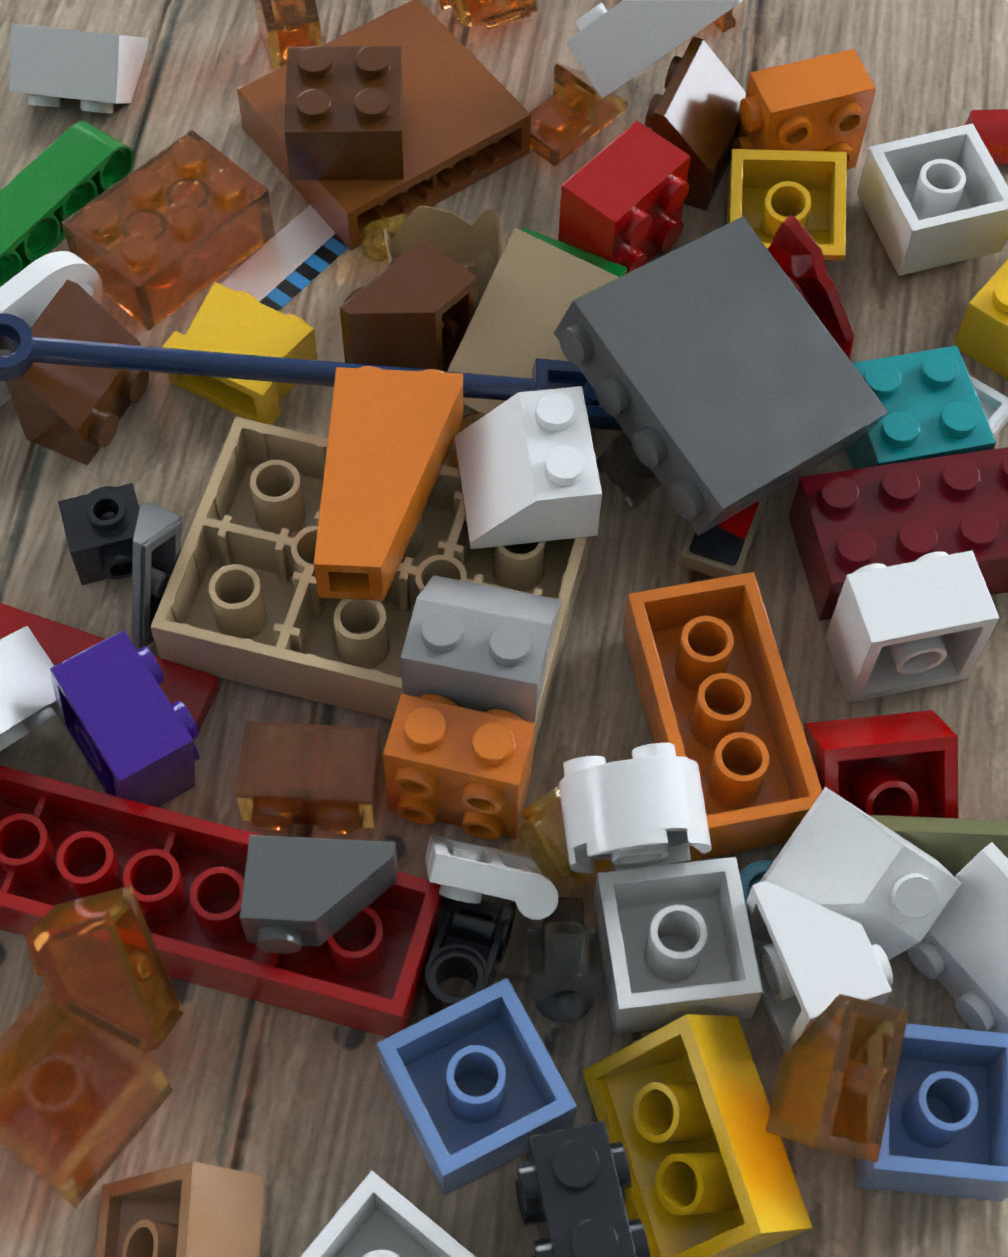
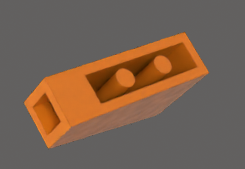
[314,366,463,601]

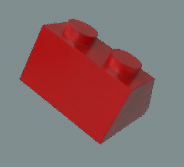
[804,710,958,819]

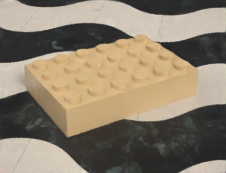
[150,417,594,752]

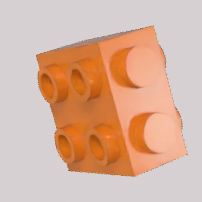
[733,49,876,169]
[383,693,535,840]

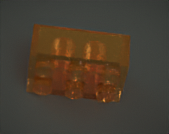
[61,130,275,331]

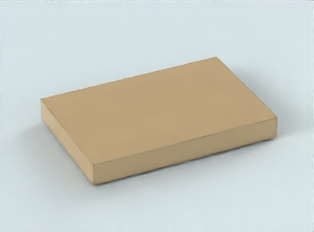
[448,228,619,415]

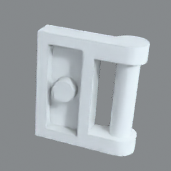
[425,834,558,920]

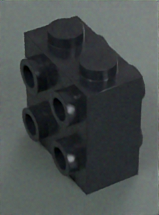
[515,1121,650,1257]

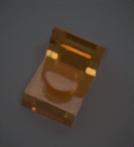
[530,63,628,166]

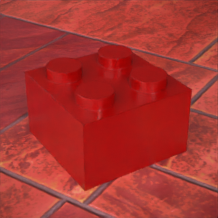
[558,121,690,273]

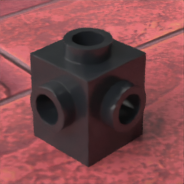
[58,483,140,585]

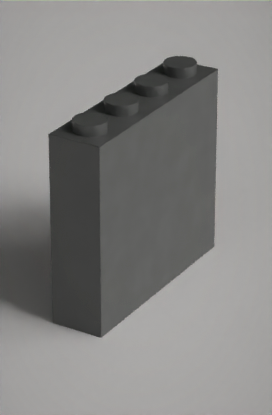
[554,216,889,536]

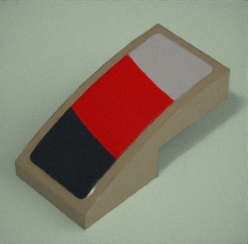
[678,494,771,578]

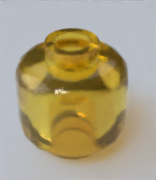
[518,786,612,888]

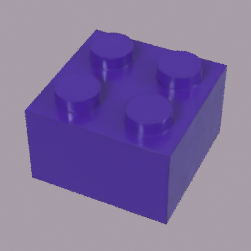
[50,630,200,807]

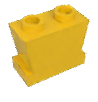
[162,282,318,425]

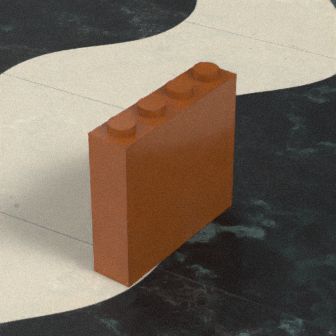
[237,0,531,251]

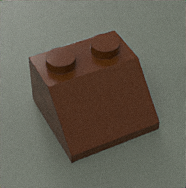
[5,279,149,465]

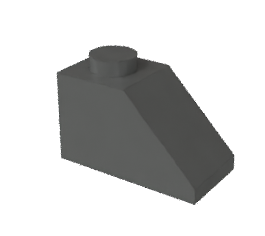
[240,835,398,954]

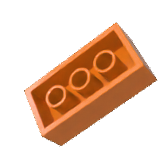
[622,572,822,862]

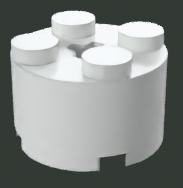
[559,743,711,873]

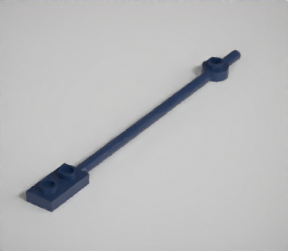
[0,313,623,431]

